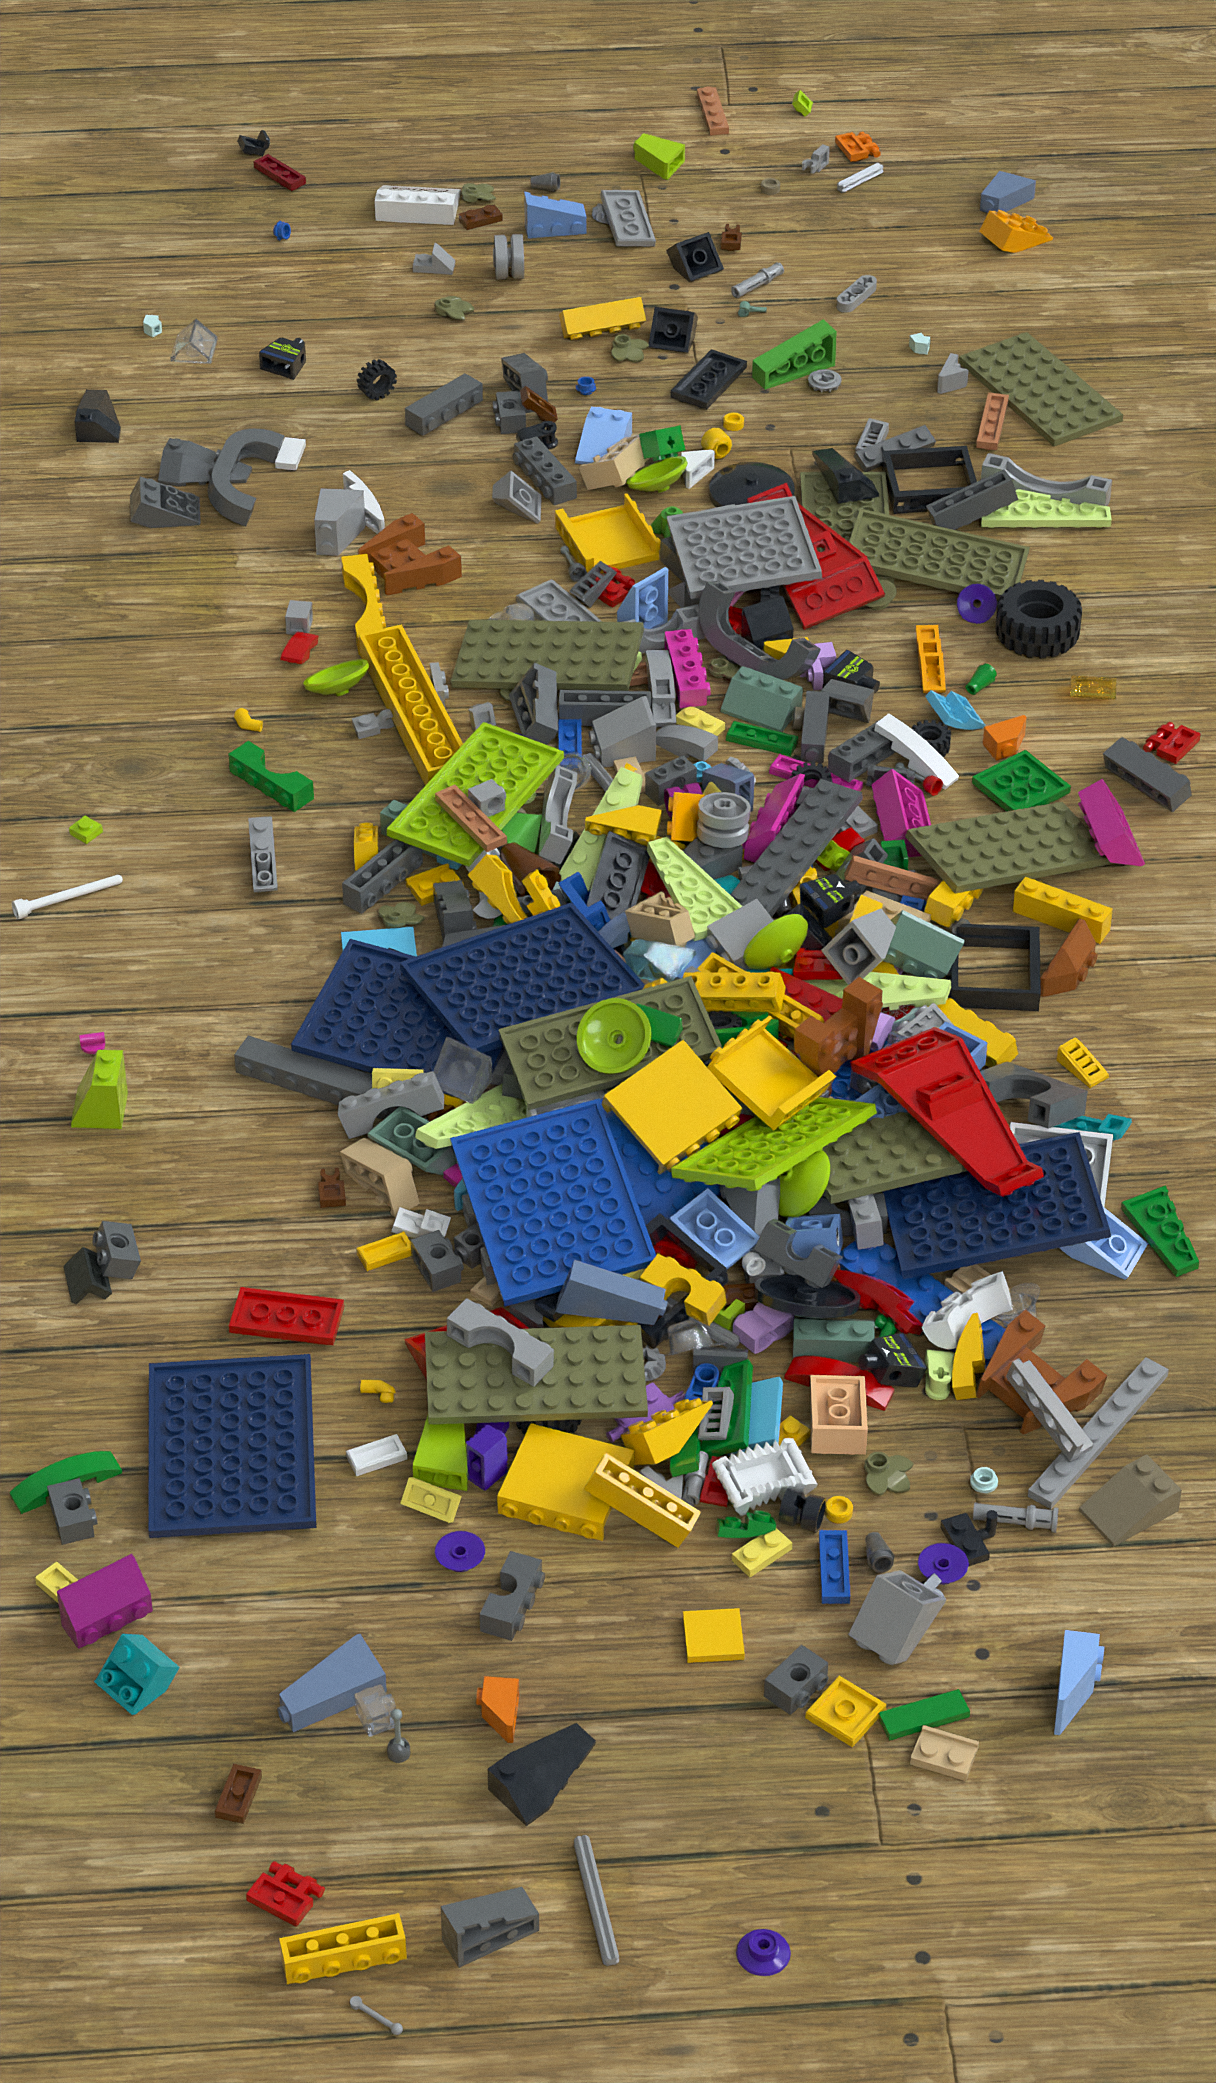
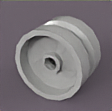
[493,234,524,280]
[696,792,751,848]

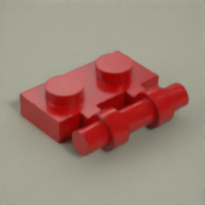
[589,565,636,608]
[1143,722,1201,764]
[246,1861,325,1927]

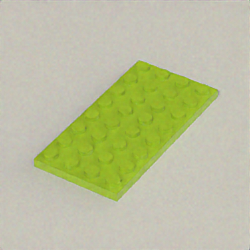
[387,722,564,867]
[671,1097,877,1191]

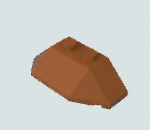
[1040,919,1098,997]

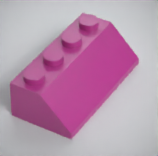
[872,769,931,857]
[742,774,805,862]
[1078,779,1145,866]

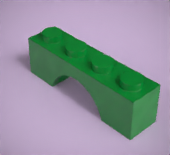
[228,741,314,812]

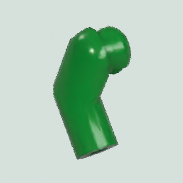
[874,1314,896,1338]

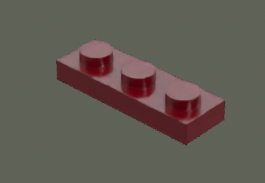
[253,154,306,191]

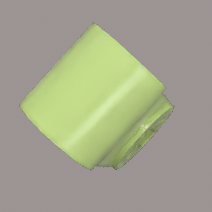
[925,1349,954,1400]

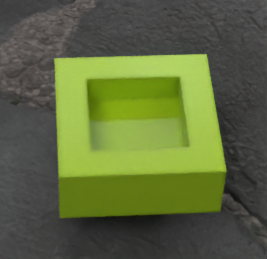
[792,90,813,116]
[69,816,103,844]

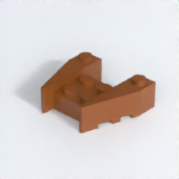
[358,513,462,596]
[794,977,883,1096]
[976,1309,1108,1435]

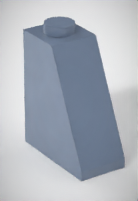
[980,171,1036,213]
[702,763,754,812]

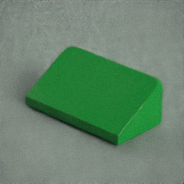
[636,1003,683,1048]

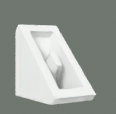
[681,450,715,489]

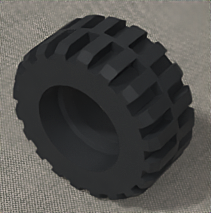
[995,579,1082,659]

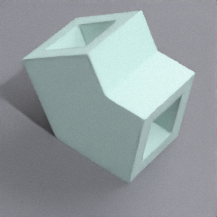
[143,315,162,338]
[909,333,930,355]

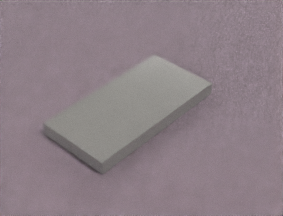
[600,190,656,246]
[516,579,602,622]

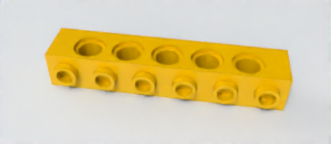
[697,952,824,1039]

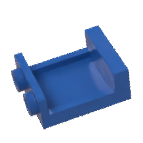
[558,872,611,932]

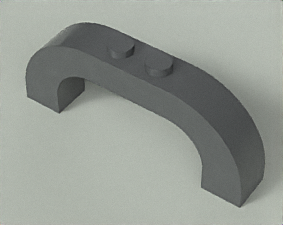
[207,428,285,526]
[699,581,821,680]

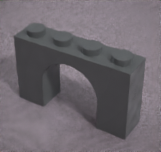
[980,1061,1088,1128]

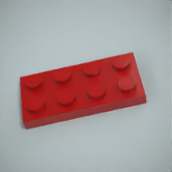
[229,1287,345,1346]

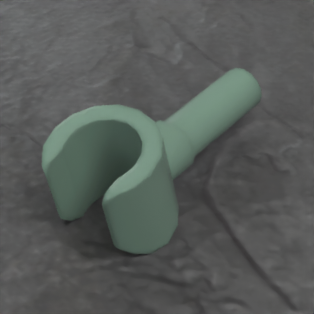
[738,301,767,317]

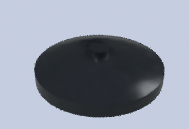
[709,462,795,508]
[753,1274,861,1319]

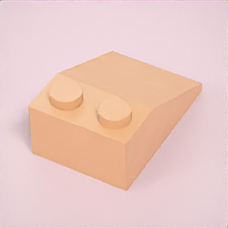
[810,1375,868,1455]

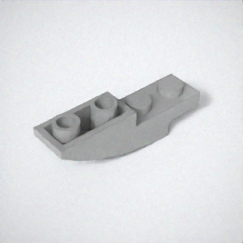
[645,650,676,727]
[248,816,278,892]

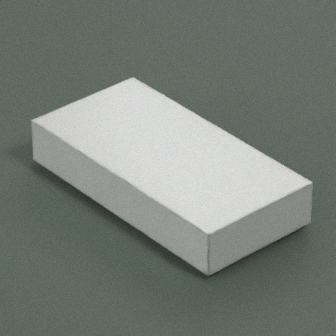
[275,437,306,470]
[346,1434,407,1476]

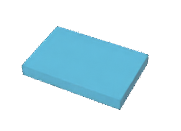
[341,927,417,956]
[727,1376,783,1456]

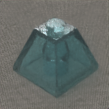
[623,939,696,982]

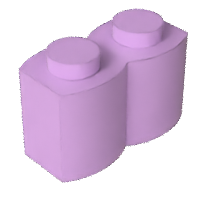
[733,1302,794,1354]

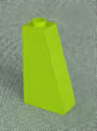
[413,1415,468,1491]

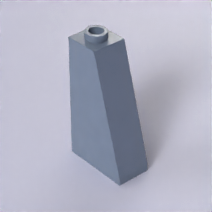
[555,1260,668,1325]
[277,1634,387,1732]

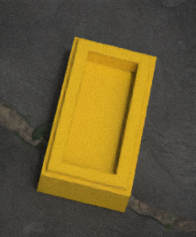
[356,1232,411,1271]

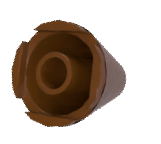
[499,842,561,897]

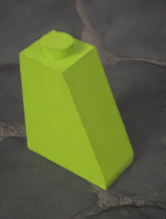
[633,133,685,180]

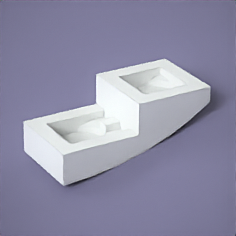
[391,1207,451,1238]

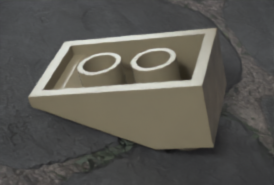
[1079,1454,1182,1547]

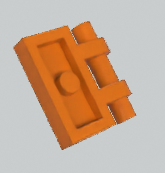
[835,132,881,162]

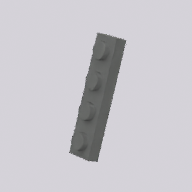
[854,425,936,472]

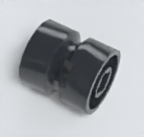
[778,1488,827,1533]

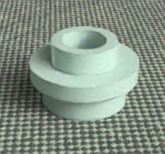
[970,1467,998,1493]

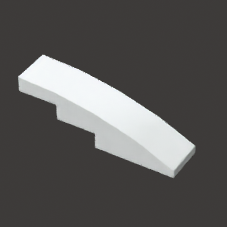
[343,470,385,534]
[874,714,959,790]

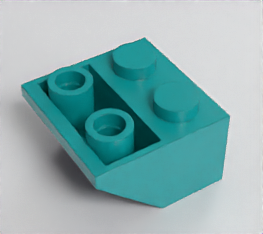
[94,1634,180,1715]

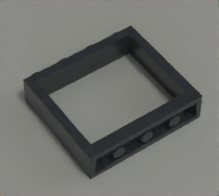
[882,445,977,514]
[946,923,1041,1011]
[638,1213,729,1349]

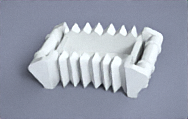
[712,1438,818,1516]

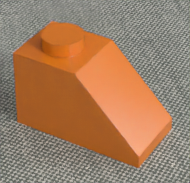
[983,715,1027,761]
[476,1676,519,1743]

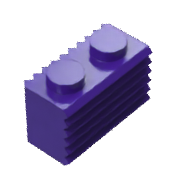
[466,1425,508,1491]

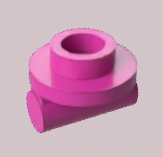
[79,1032,105,1054]

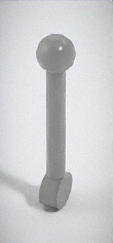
[350,1996,403,2035]

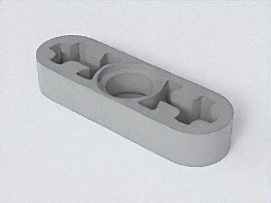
[836,275,877,313]

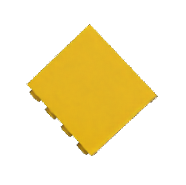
[555,493,661,574]
[707,1016,837,1131]
[602,1040,742,1174]
[497,1423,634,1541]

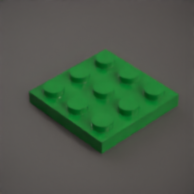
[972,750,1071,812]

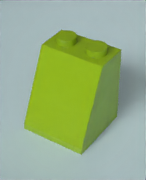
[71,1050,128,1129]

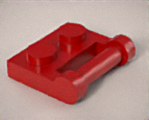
[793,948,843,980]

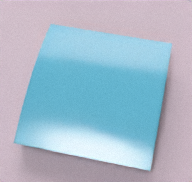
[925,690,985,730]

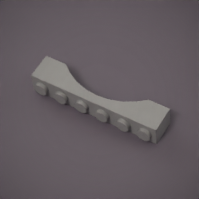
[981,453,1112,506]
[539,765,577,864]

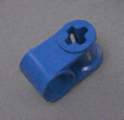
[684,1363,719,1405]

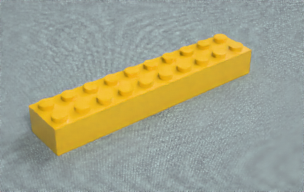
[359,624,463,786]

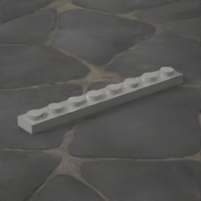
[1028,1357,1169,1509]

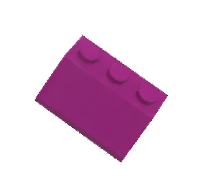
[57,1554,153,1649]

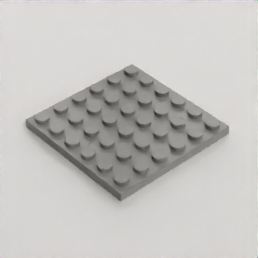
[667,496,822,599]

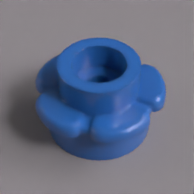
[273,221,291,241]
[576,377,596,395]

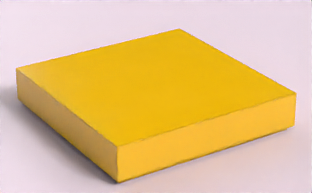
[683,1608,745,1663]
[805,1675,886,1747]

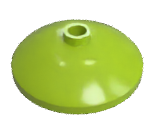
[627,456,688,493]
[303,659,369,696]
[743,914,808,970]
[577,998,651,1074]
[778,1150,830,1218]

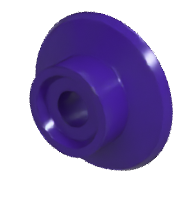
[957,584,997,624]
[435,1531,485,1572]
[918,1543,969,1585]
[736,1929,791,1976]

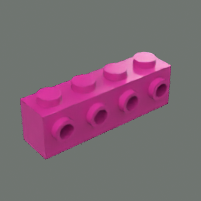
[664,629,711,708]

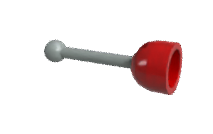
[895,762,943,796]

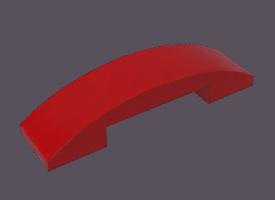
[784,1356,895,1411]

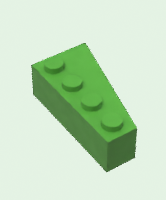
[752,319,837,390]

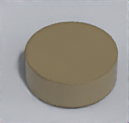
[761,178,780,195]
[792,706,805,730]

